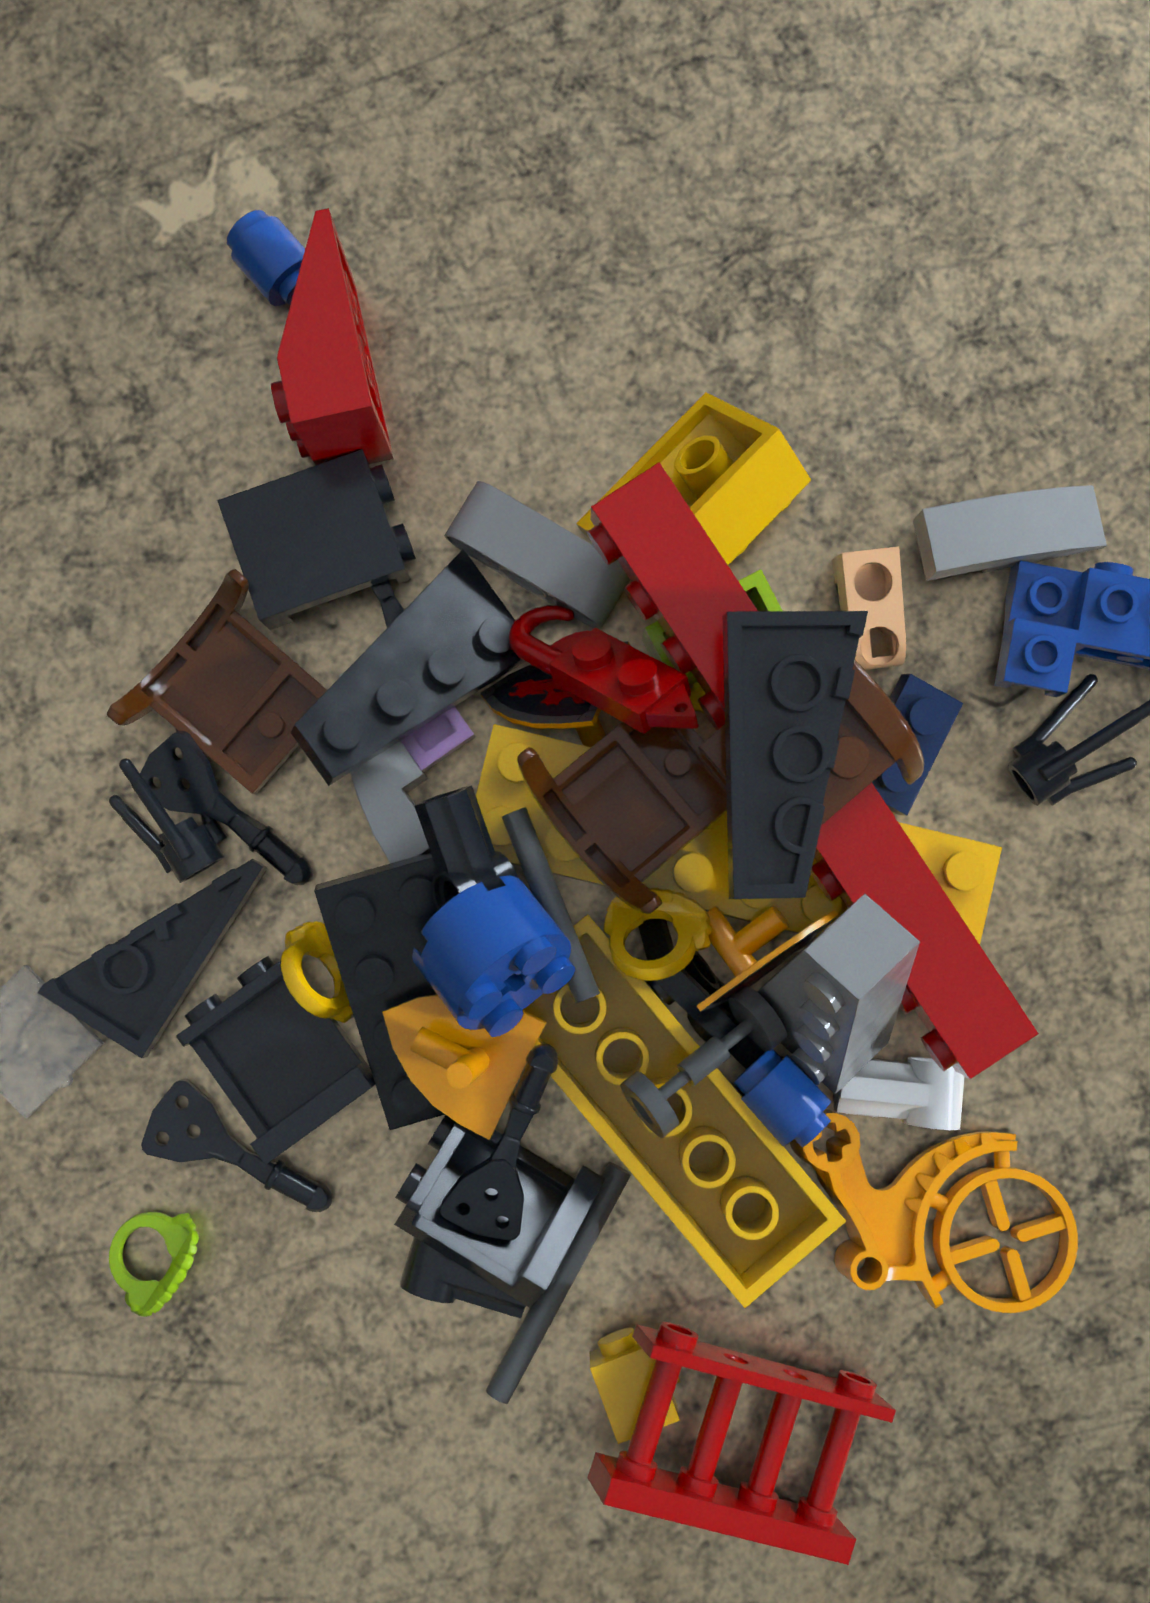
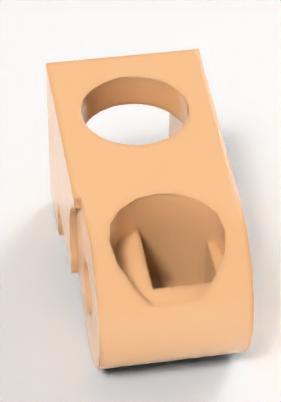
[832,546,906,670]

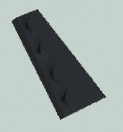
[291,549,525,786]
[722,611,868,899]

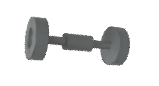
[620,986,787,1138]

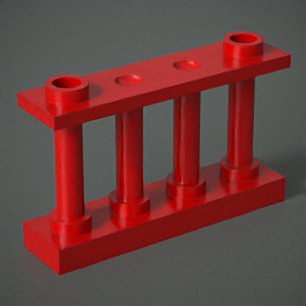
[587,1322,896,1565]

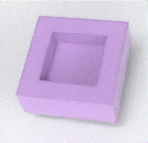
[401,706,475,772]

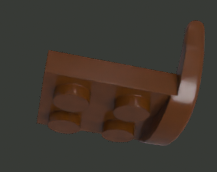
[107,569,327,795]
[698,660,924,825]
[517,722,727,914]

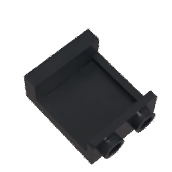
[217,449,416,630]
[176,956,375,1165]
[394,1115,605,1308]

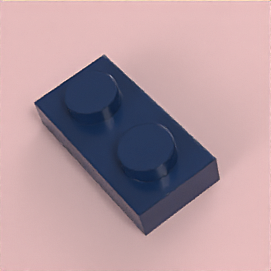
[872,674,963,816]

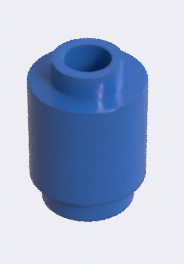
[227,210,305,306]
[733,1049,831,1148]

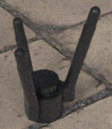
[1008,674,1150,806]
[109,728,227,883]

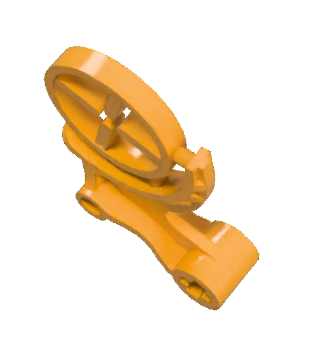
[790,1109,1078,1313]

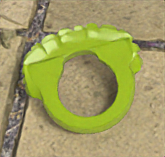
[109,1212,199,1317]

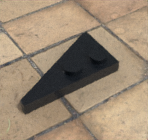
[37,859,267,1058]
[638,919,783,1069]

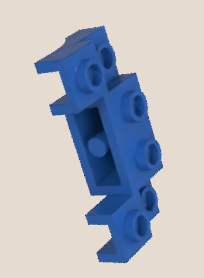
[994,560,1150,698]

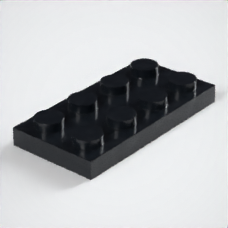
[314,852,445,1130]

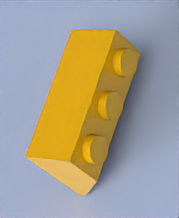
[576,392,811,565]

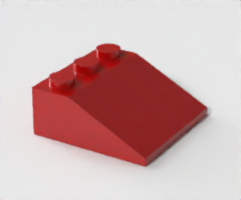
[271,208,394,465]

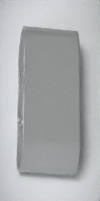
[444,481,630,629]

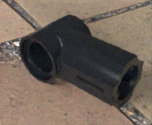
[414,785,518,910]
[400,1237,526,1319]

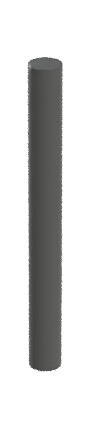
[486,1162,631,1404]

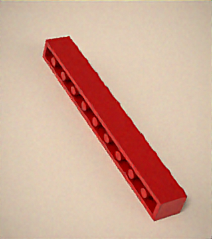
[587,462,1039,1079]

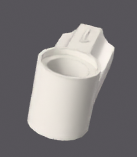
[833,1057,965,1130]

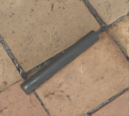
[502,807,600,1003]

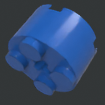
[412,875,576,1037]

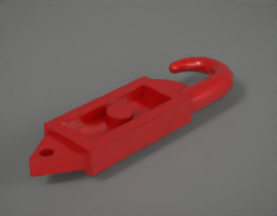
[509,605,699,734]

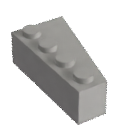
[757,894,920,1094]

